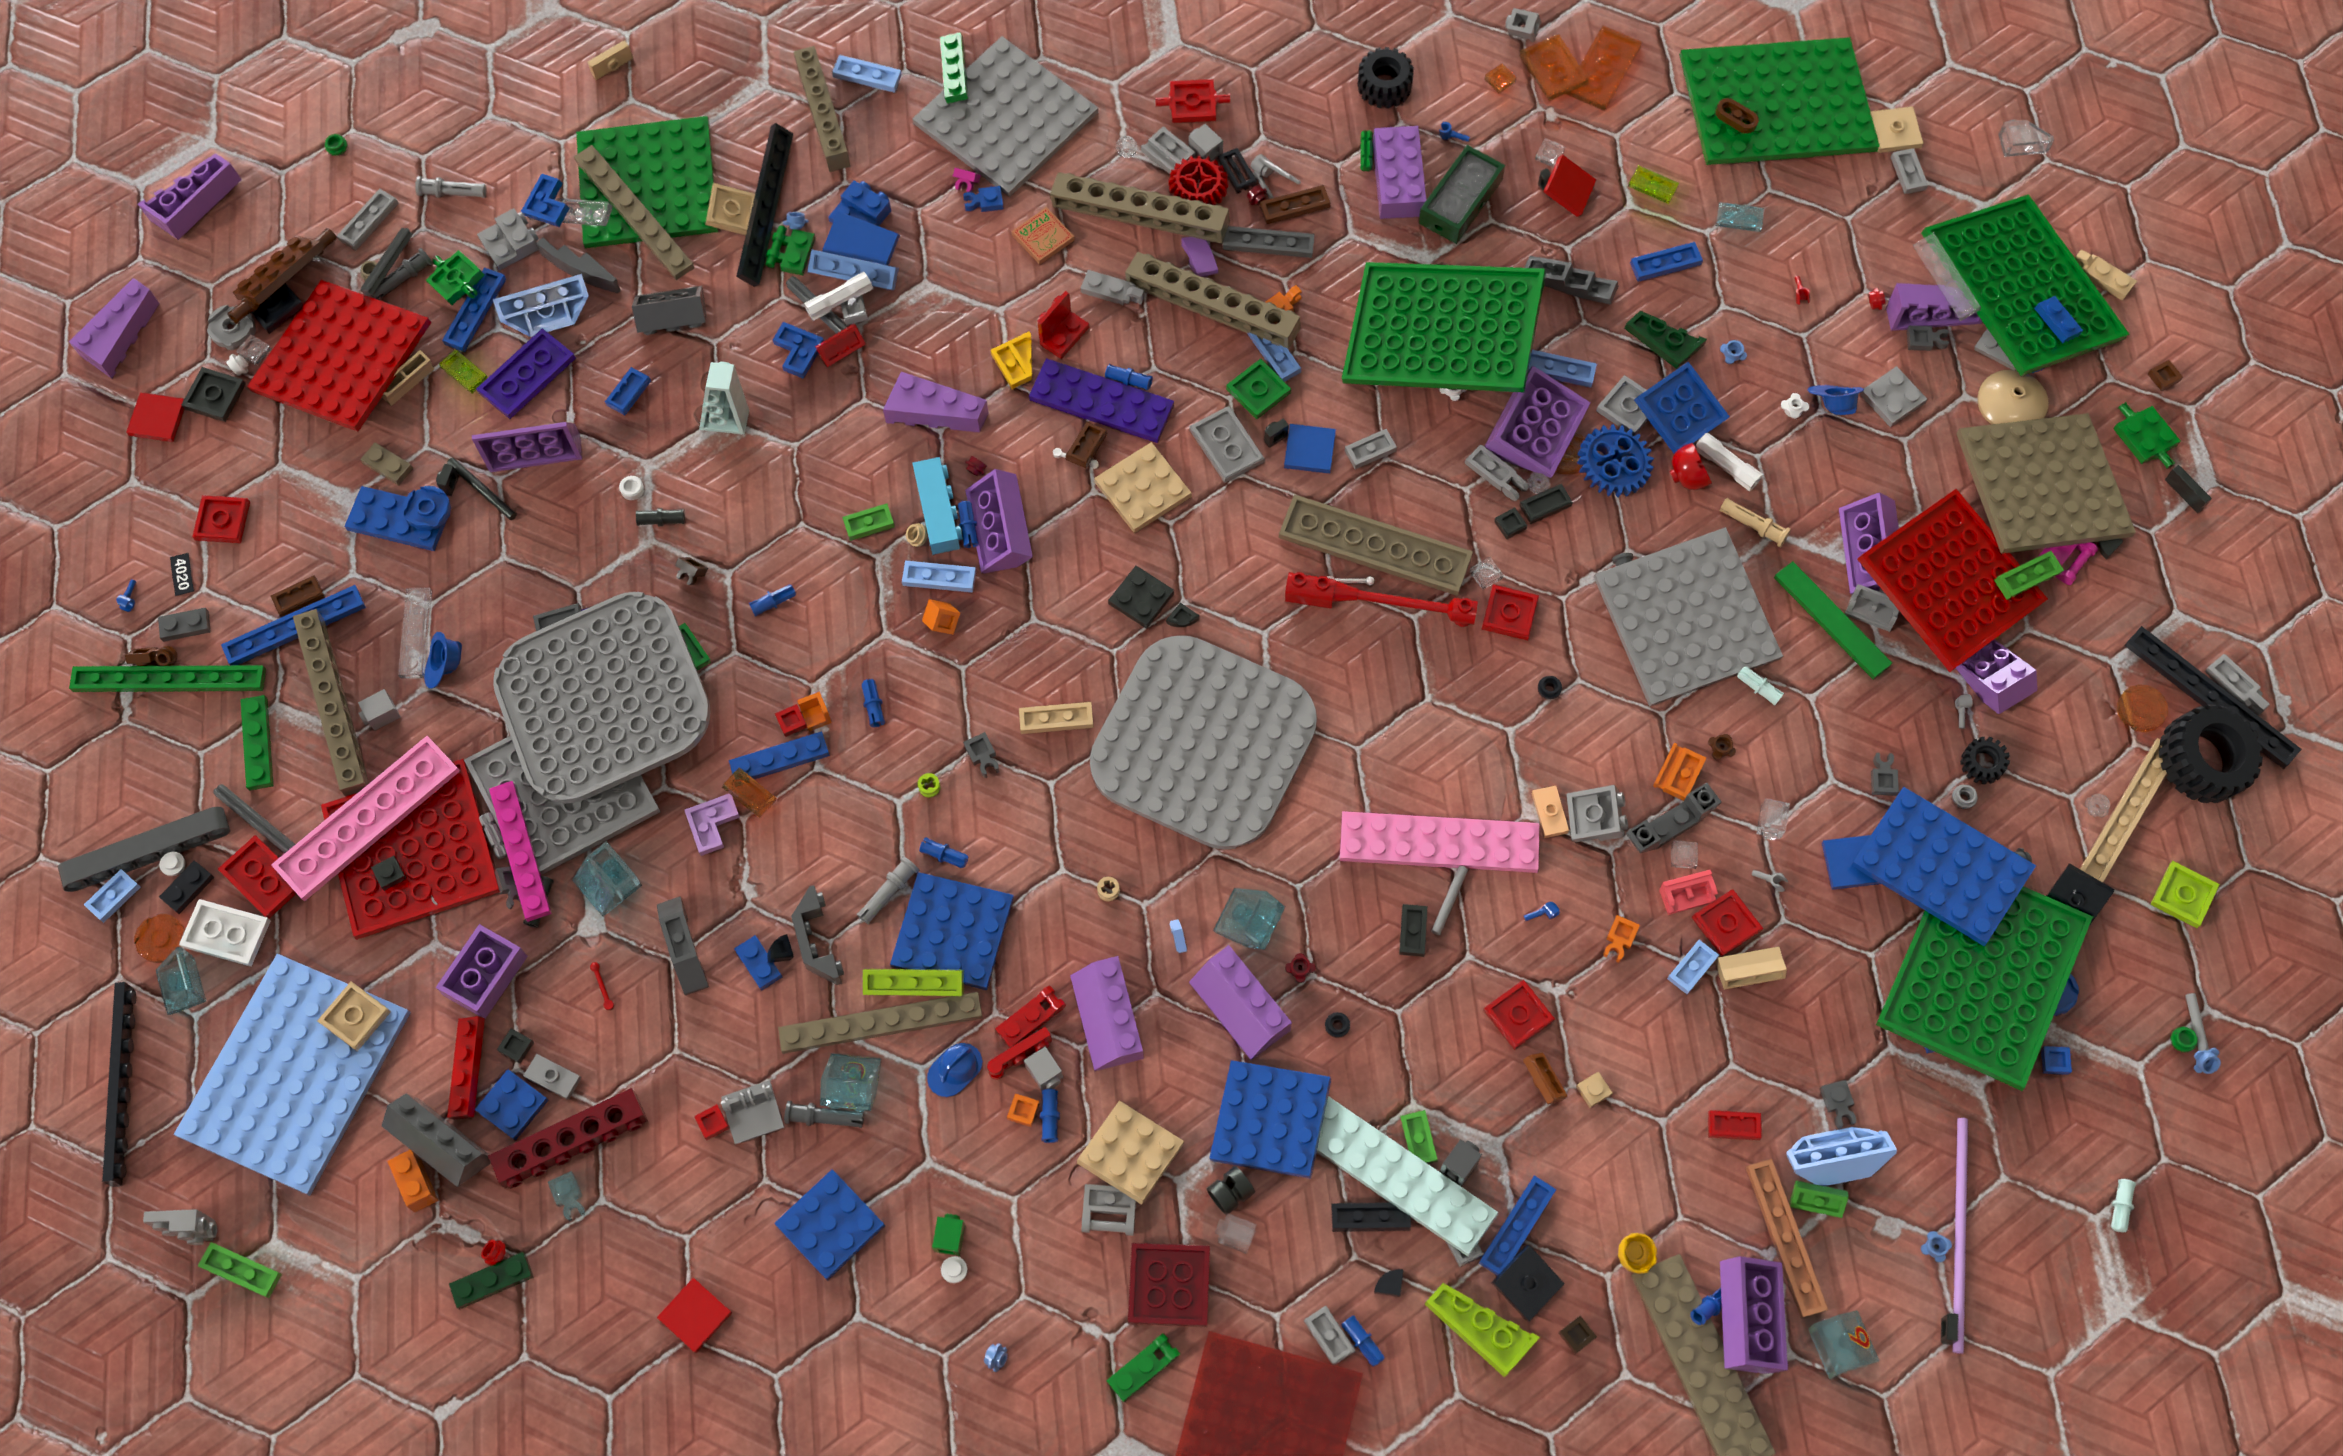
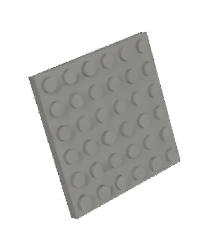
[913,36,1099,197]
[1594,527,1783,707]
[464,736,660,875]

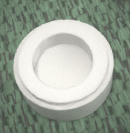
[619,476,644,500]

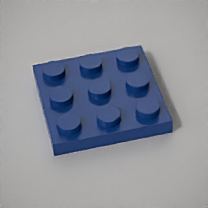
[1634,362,1730,454]
[774,1169,885,1281]

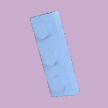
[832,55,902,93]
[902,560,976,593]

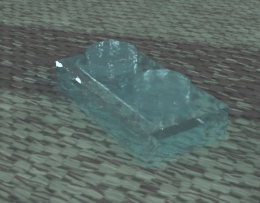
[1716,202,1764,232]

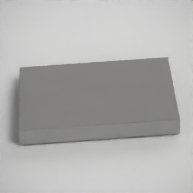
[1189,406,1265,483]

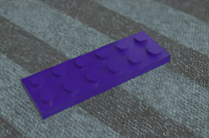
[1029,358,1174,443]

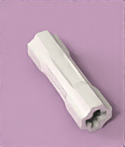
[804,272,873,321]
[1695,433,1763,491]

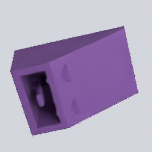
[1956,639,2037,714]

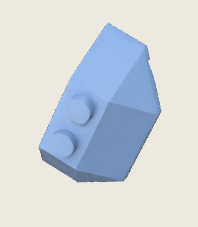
[493,274,589,337]
[1786,1127,1897,1186]

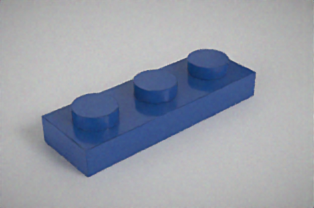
[1630,242,1703,282]

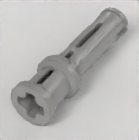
[415,176,487,198]
[856,856,919,925]

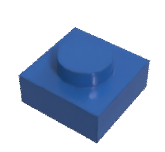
[2041,1046,2072,1075]

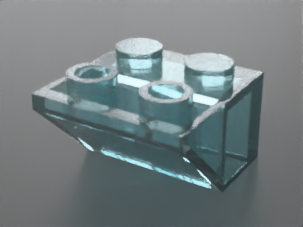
[572,841,642,917]

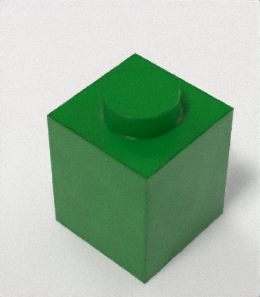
[932,1214,965,1256]

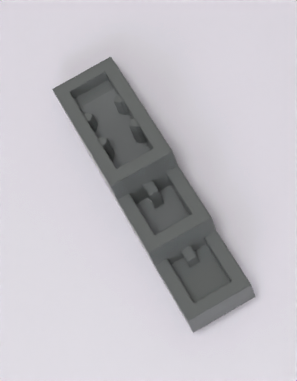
[536,237,621,294]
[1524,256,1619,304]

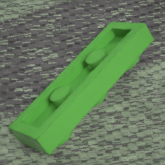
[1994,551,2064,600]
[198,1242,282,1298]

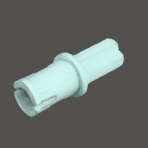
[1737,667,1784,706]
[2111,1179,2136,1233]

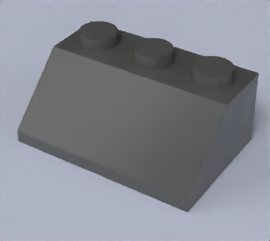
[632,286,706,335]

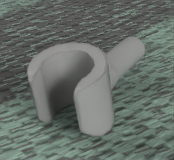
[1955,694,1973,729]
[1752,870,1789,892]

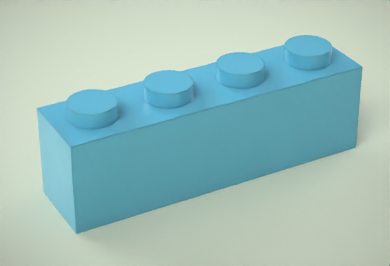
[912,457,963,555]

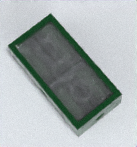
[1418,145,1505,244]

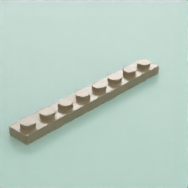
[574,145,694,280]
[778,992,982,1054]

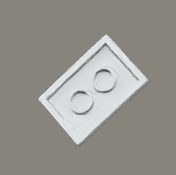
[179,899,271,967]

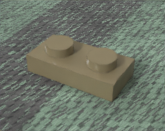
[360,443,413,486]

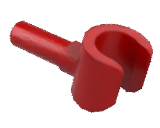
[1794,276,1810,305]

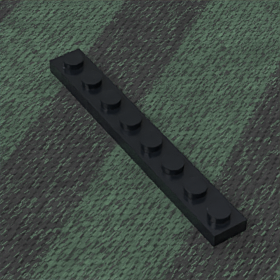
[736,123,793,287]
[2124,626,2302,769]
[102,982,137,1187]

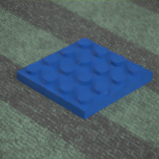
[890,872,1014,990]
[1209,1060,1331,1179]

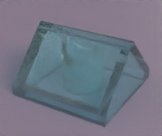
[155,947,207,1015]

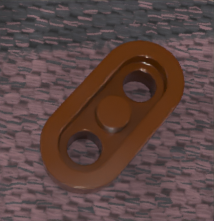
[1715,98,1759,134]

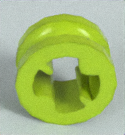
[918,773,940,798]

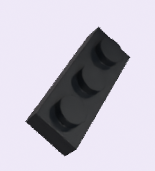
[1331,1203,1411,1232]

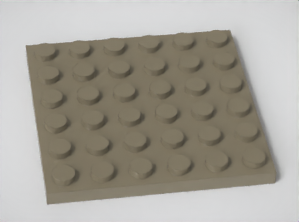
[1956,413,2136,554]

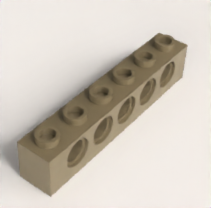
[793,46,851,172]

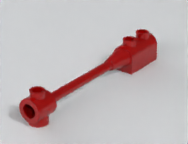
[1285,572,1478,627]

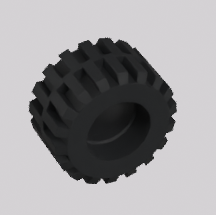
[1357,47,1414,109]

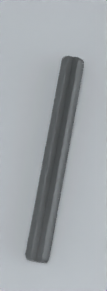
[213,784,296,853]

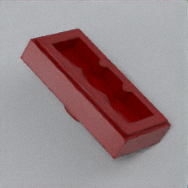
[815,323,866,367]
[1708,1110,1762,1140]

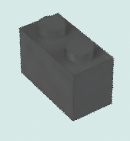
[1440,1139,1482,1187]

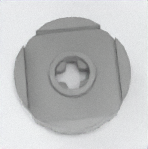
[207,305,256,350]

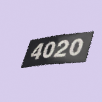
[170,553,194,596]

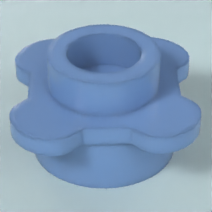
[783,212,808,229]
[1720,340,1747,364]
[2194,1048,2221,1074]
[1921,1231,1952,1263]
[984,1343,1007,1372]

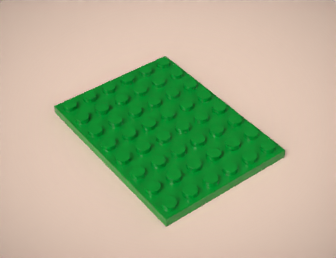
[1679,37,1880,165]
[1921,194,2129,376]
[1341,262,1546,393]
[1876,886,2093,1091]

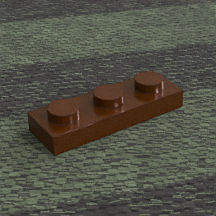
[1260,185,1331,225]

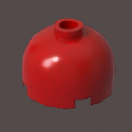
[1669,442,1712,490]

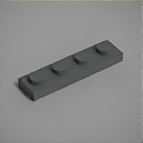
[1223,226,1315,258]

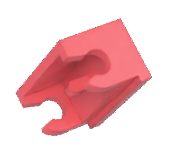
[1659,870,1718,915]

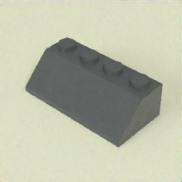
[382,1093,491,1187]

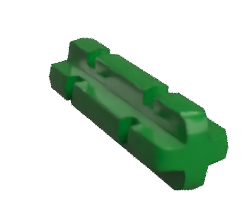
[1360,130,1373,172]

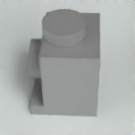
[1505,8,1541,42]

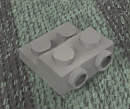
[477,208,539,271]
[1567,785,1628,843]
[143,1209,217,1245]

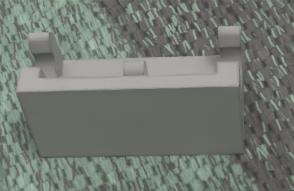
[1845,584,1899,632]

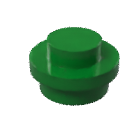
[325,134,348,156]
[2170,1027,2198,1052]

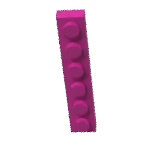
[489,781,552,922]

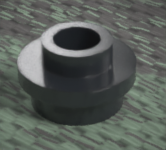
[1538,676,1562,700]
[1325,1012,1350,1038]

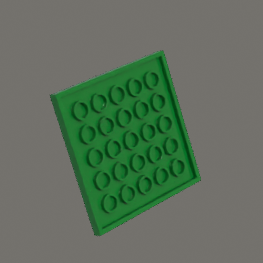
[576,116,718,249]

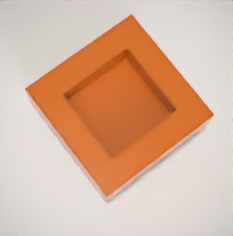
[1007,1093,1040,1127]

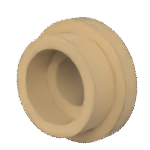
[906,523,928,547]

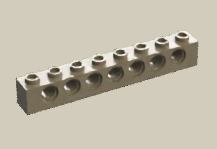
[1050,172,1230,243]
[1125,252,1301,350]
[293,609,369,796]

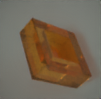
[1485,63,1516,94]

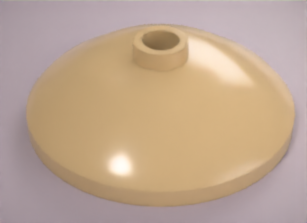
[1977,370,2049,425]

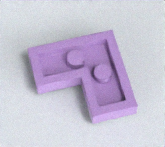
[684,793,740,856]

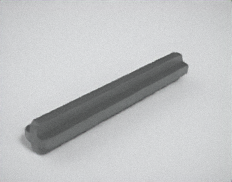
[361,228,412,296]
[786,276,848,334]

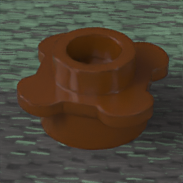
[1708,734,1736,760]

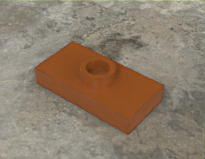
[1523,1052,1568,1105]

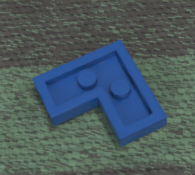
[521,174,570,227]
[773,322,824,379]

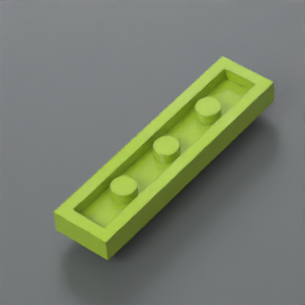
[863,969,964,996]

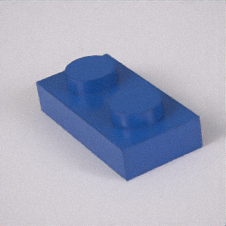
[2034,296,2083,343]
[734,935,782,991]

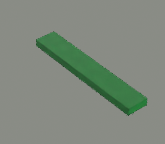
[1774,561,1892,680]

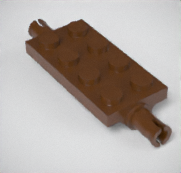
[227,228,337,324]

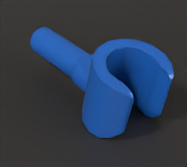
[1439,122,1470,142]
[116,579,136,612]
[1523,902,1560,921]

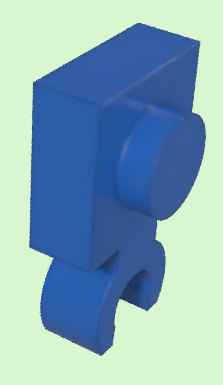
[963,186,1004,212]

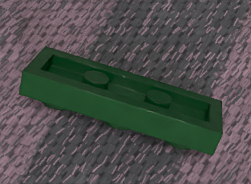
[449,1252,534,1310]

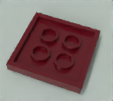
[1128,1243,1210,1327]

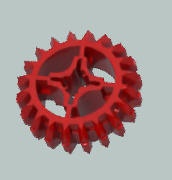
[1168,155,1228,206]

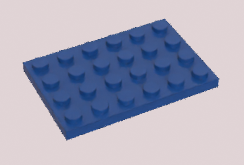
[1851,786,2036,947]

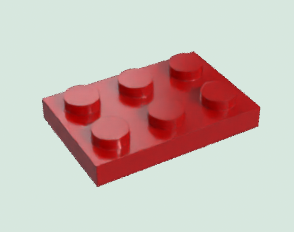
[218,835,297,919]

